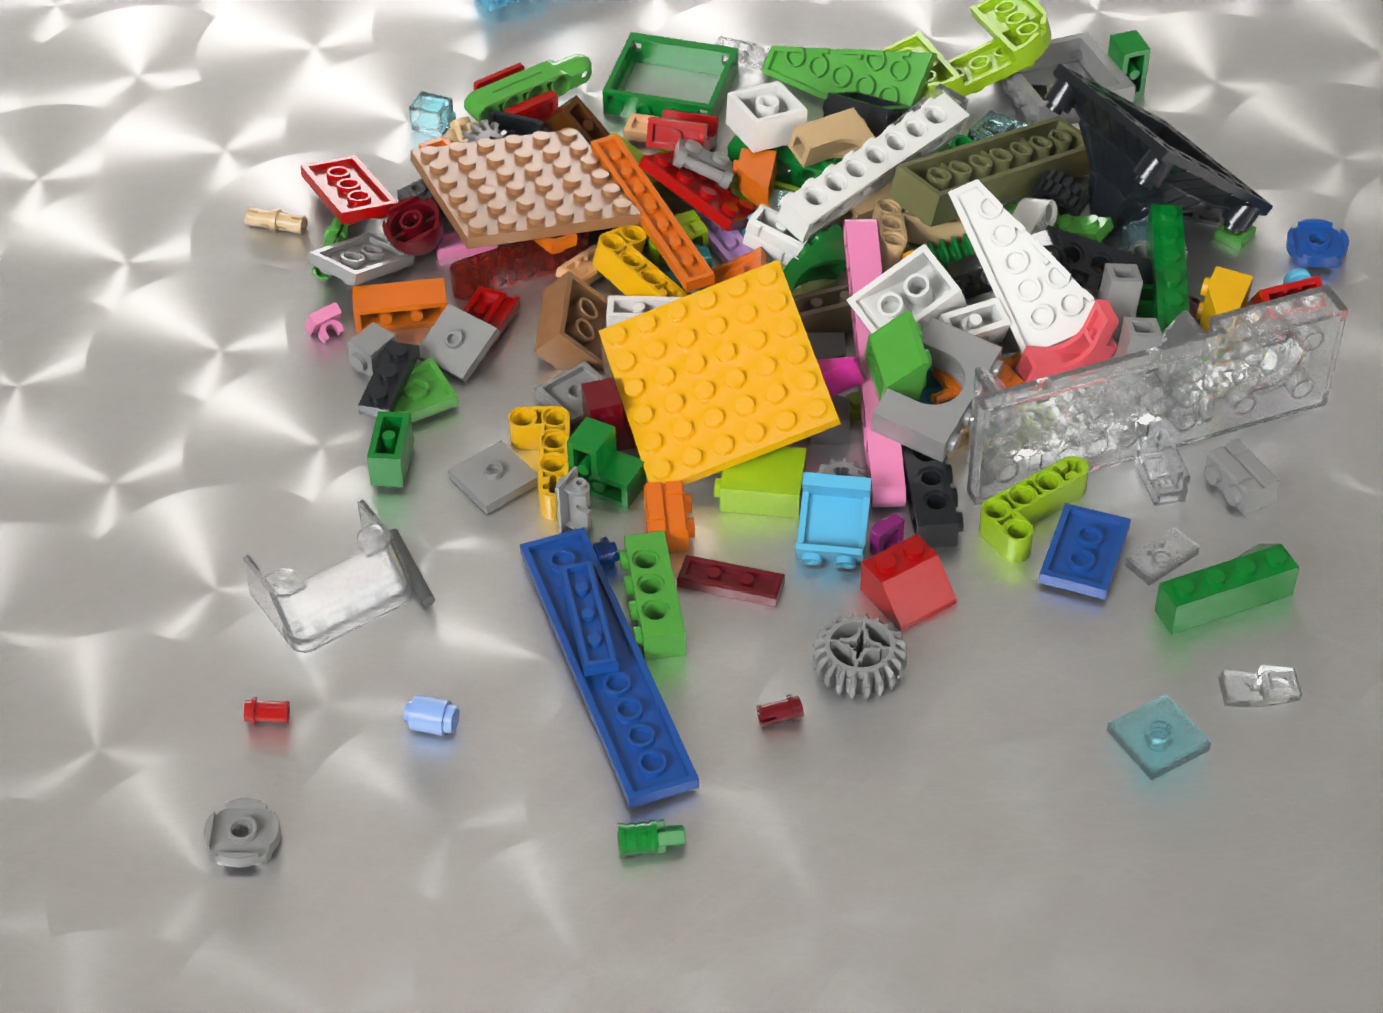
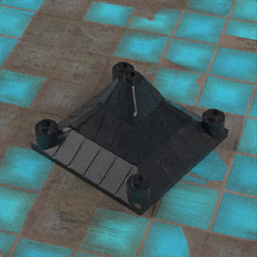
[1044,63,1273,234]

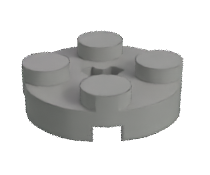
[204,798,281,867]

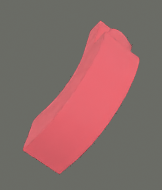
[1015,299,1119,392]

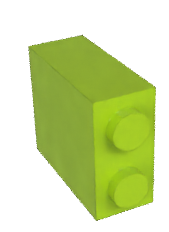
[714,446,807,518]

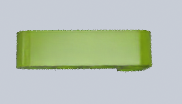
[979,456,1089,563]

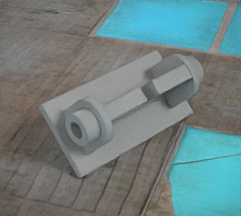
[555,466,592,533]

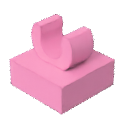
[304,302,344,344]

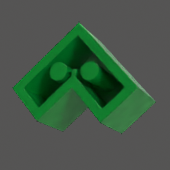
[567,417,647,509]

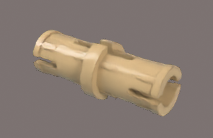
[245,207,308,235]

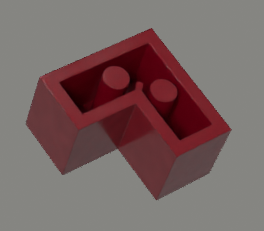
[581,377,637,451]

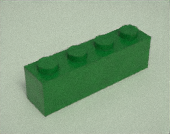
[1155,544,1299,635]

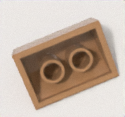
[534,271,608,371]

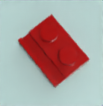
[462,286,521,345]

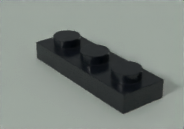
[358,341,420,417]

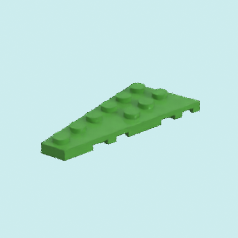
[762,46,937,109]

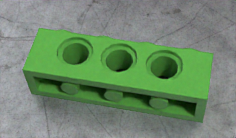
[619,531,686,661]

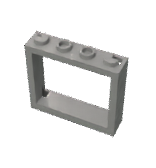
[998,32,1135,124]

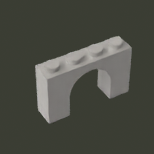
[1098,263,1163,402]
[871,317,1004,463]

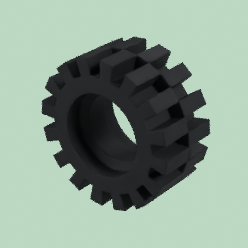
[1031,169,1090,216]

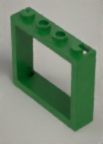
[602,32,738,118]

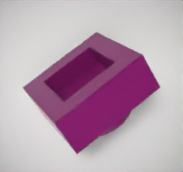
[869,513,905,555]

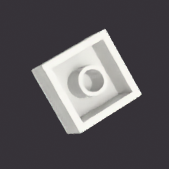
[726,81,808,153]

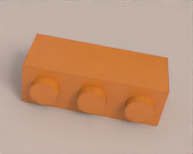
[352,278,447,334]

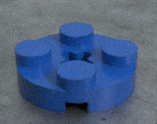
[1286,219,1349,269]

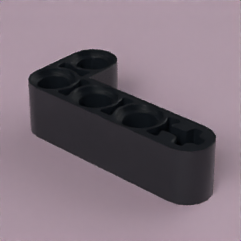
[945,230,1073,300]

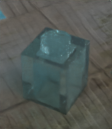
[409,91,456,137]

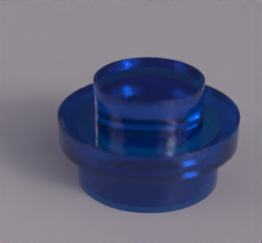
[593,537,619,571]

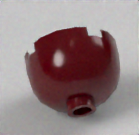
[382,196,445,257]

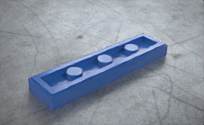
[559,560,619,677]

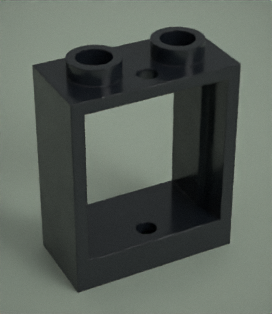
[823,91,915,137]

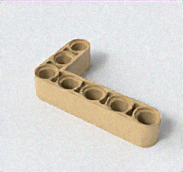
[872,198,966,271]

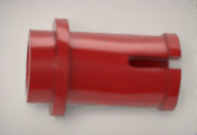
[244,697,290,726]

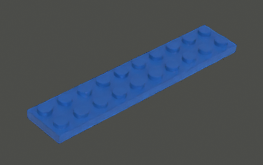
[520,527,699,808]

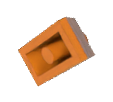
[732,148,777,207]

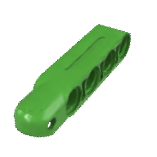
[464,54,592,123]

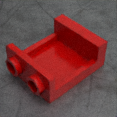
[473,63,558,122]
[645,109,719,151]

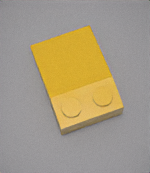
[1196,266,1253,382]

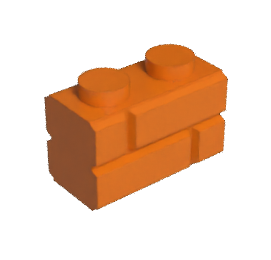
[643,480,695,553]

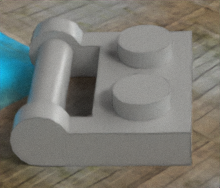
[672,138,734,190]

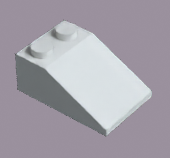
[847,243,967,334]

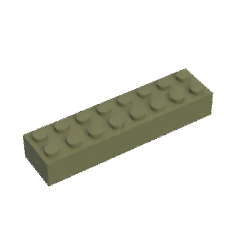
[889,116,1091,227]

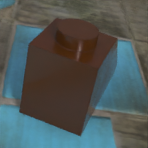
[544,95,610,145]

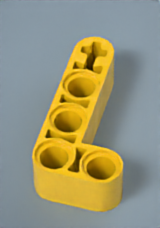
[592,225,687,297]
[508,406,571,520]

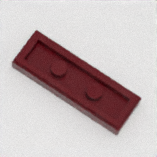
[677,555,785,607]

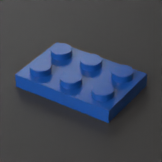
[1038,503,1131,600]

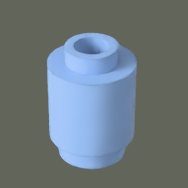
[404,695,460,736]

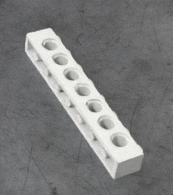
[776,92,970,243]

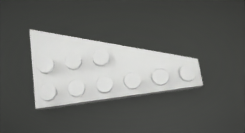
[948,179,1095,354]

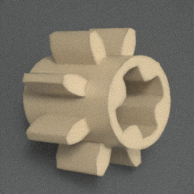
[445,116,479,143]

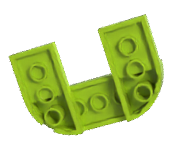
[881,0,1052,106]

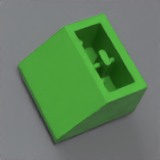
[864,311,932,402]

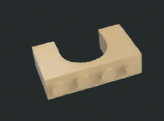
[788,107,893,224]

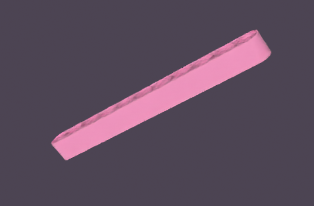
[844,219,906,508]

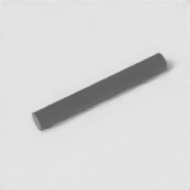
[386,529,435,607]

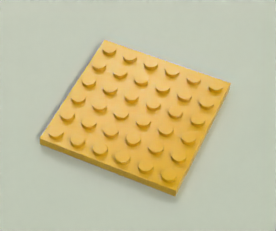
[599,260,841,485]

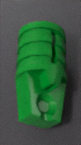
[617,819,686,857]

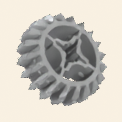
[812,612,907,700]

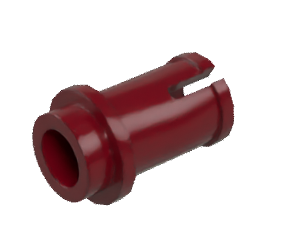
[756,694,804,728]

